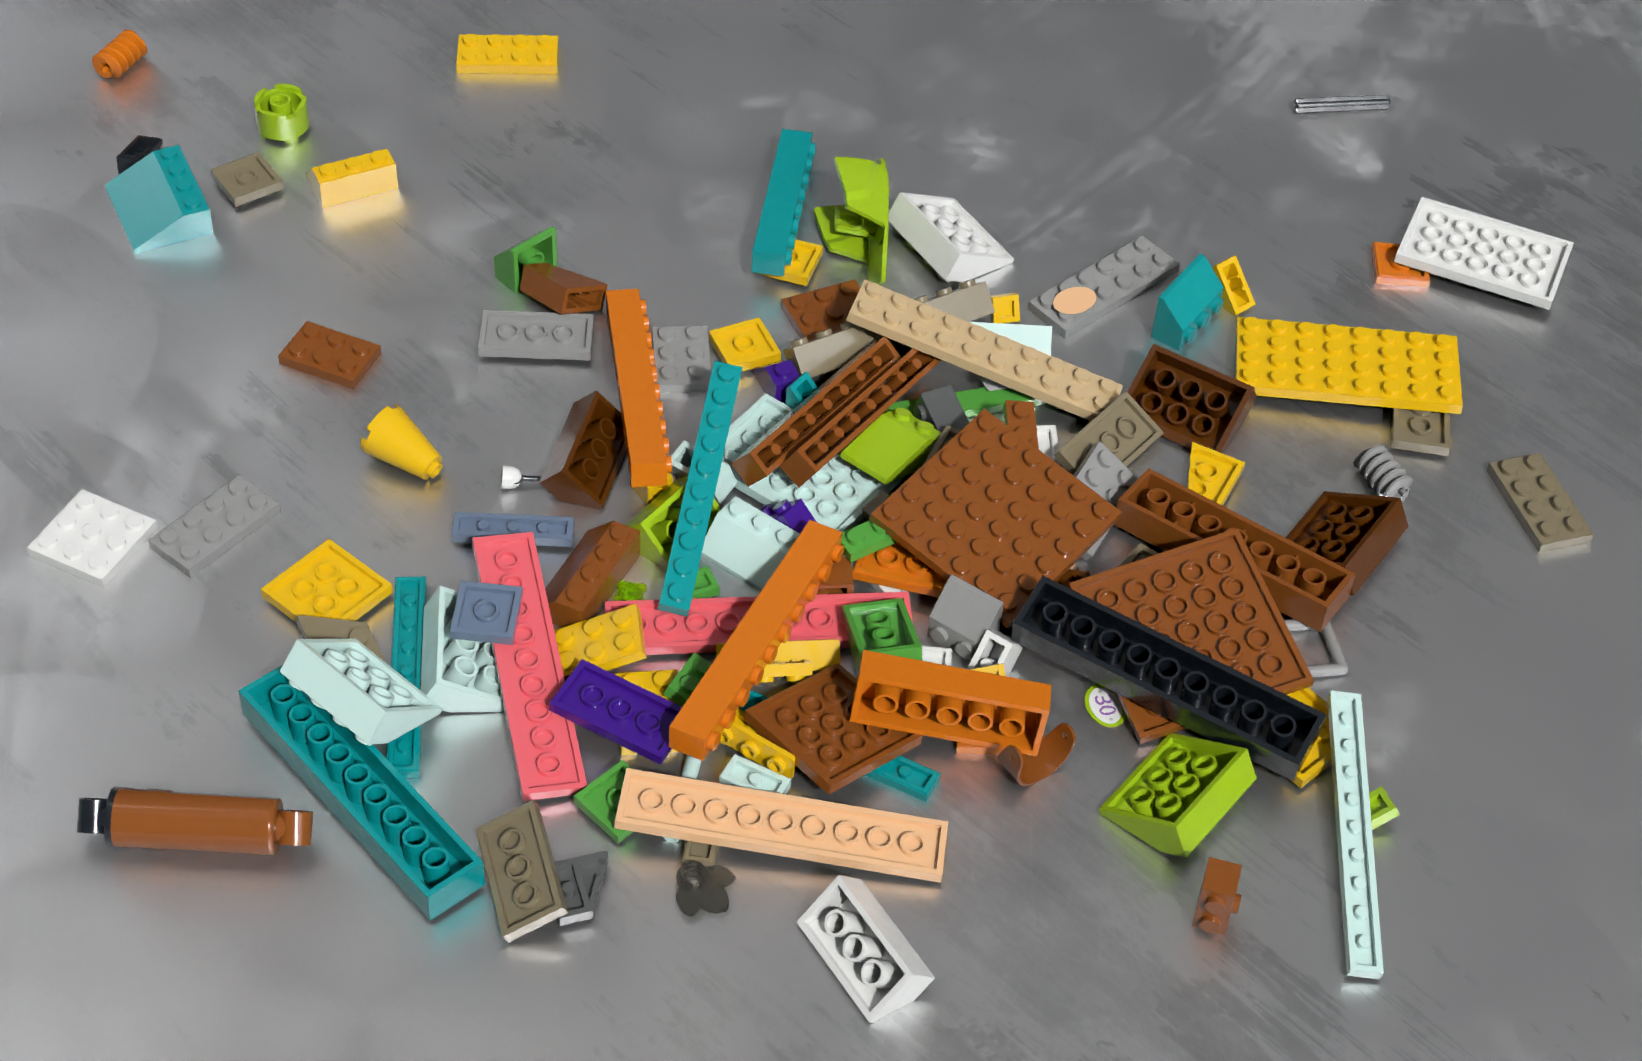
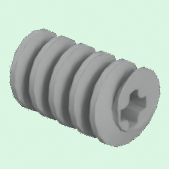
[1353,444,1413,502]

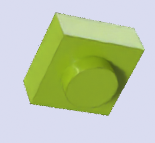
[1369,786,1400,830]

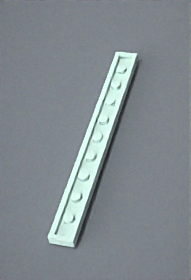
[1327,690,1384,979]

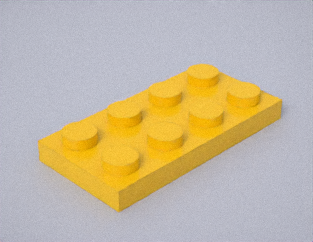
[456,34,558,74]

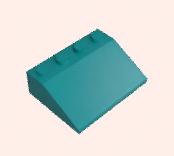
[105,145,214,254]

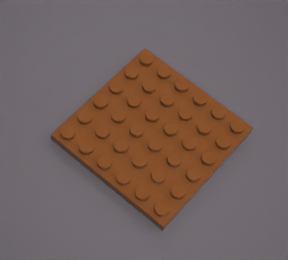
[869,409,1122,629]
[1068,528,1314,744]

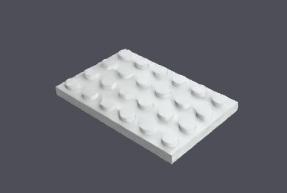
[1394,197,1574,310]

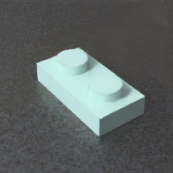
[719,754,791,794]

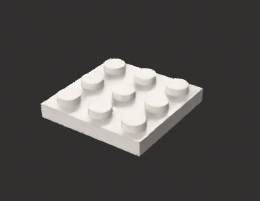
[27,489,158,588]

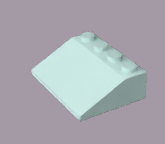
[420,586,505,713]
[280,638,443,746]

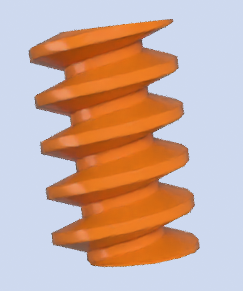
[92,29,148,79]

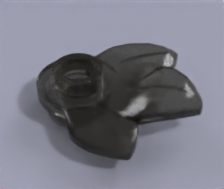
[676,861,736,917]

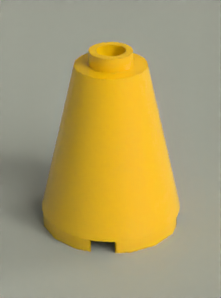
[360,404,443,480]

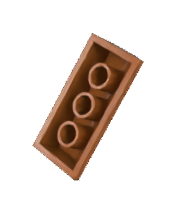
[545,521,640,628]

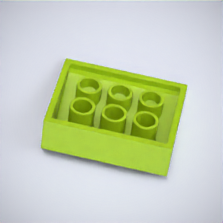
[1099,733,1257,858]

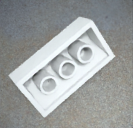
[797,875,935,1023]

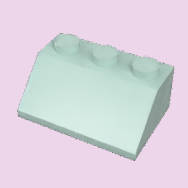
[970,322,1052,356]
[701,496,800,592]

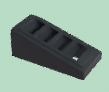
[116,135,163,175]

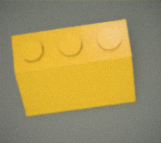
[306,149,398,208]

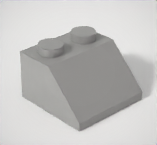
[927,574,1004,661]

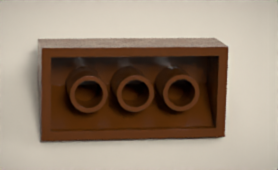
[539,390,626,510]

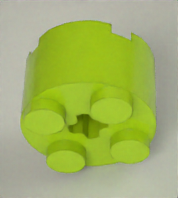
[254,84,309,143]

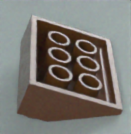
[1127,344,1256,453]
[1285,491,1409,596]

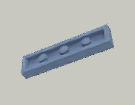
[452,512,575,547]

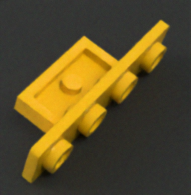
[716,639,840,683]
[720,708,795,779]

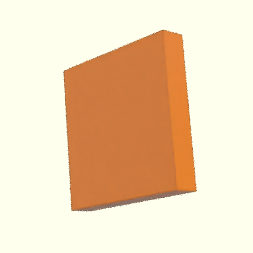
[1371,242,1430,287]

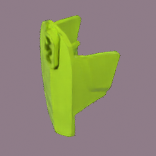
[813,156,889,286]

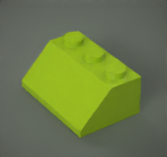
[626,476,721,570]

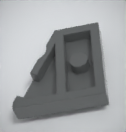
[555,851,608,926]

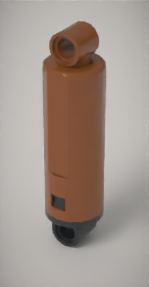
[77,787,313,855]

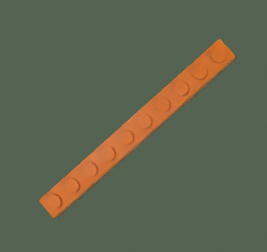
[606,288,672,488]
[669,520,845,761]

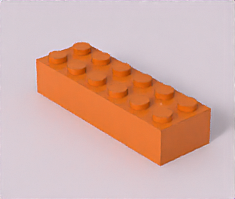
[849,650,1051,756]

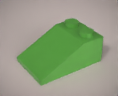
[842,598,922,676]

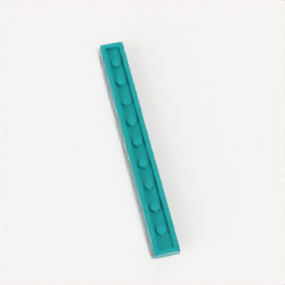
[658,361,743,617]

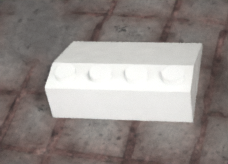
[889,192,1014,283]

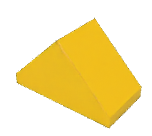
[1213,255,1256,316]

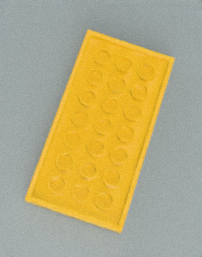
[1235,317,1463,414]

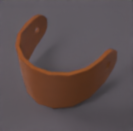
[997,723,1076,786]

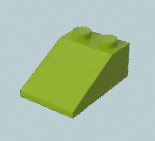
[840,407,942,484]

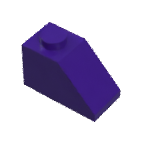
[752,360,800,404]

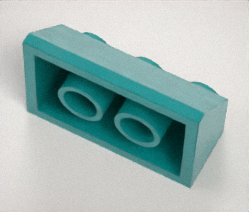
[1151,254,1224,351]

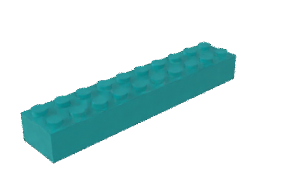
[238,665,485,921]

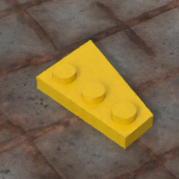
[1187,442,1245,506]

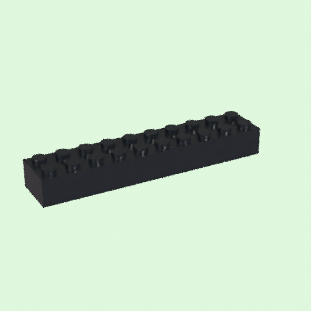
[1012,575,1327,781]

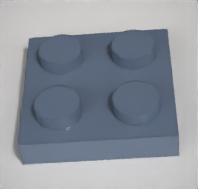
[450,581,523,645]

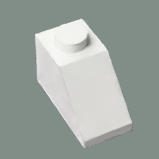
[967,630,1024,676]

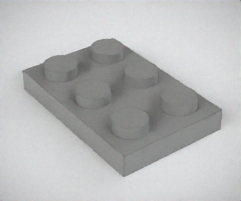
[652,326,711,393]

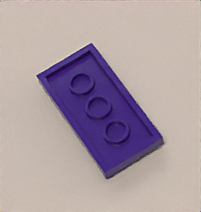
[549,659,682,765]

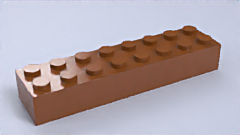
[1114,468,1355,632]

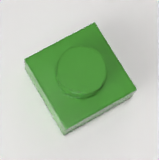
[692,566,720,598]

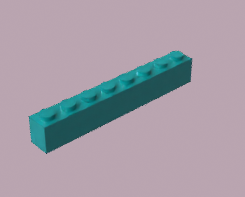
[752,129,816,276]

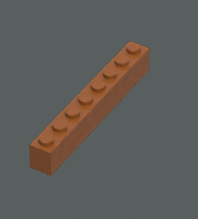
[731,336,901,487]
[779,348,941,488]

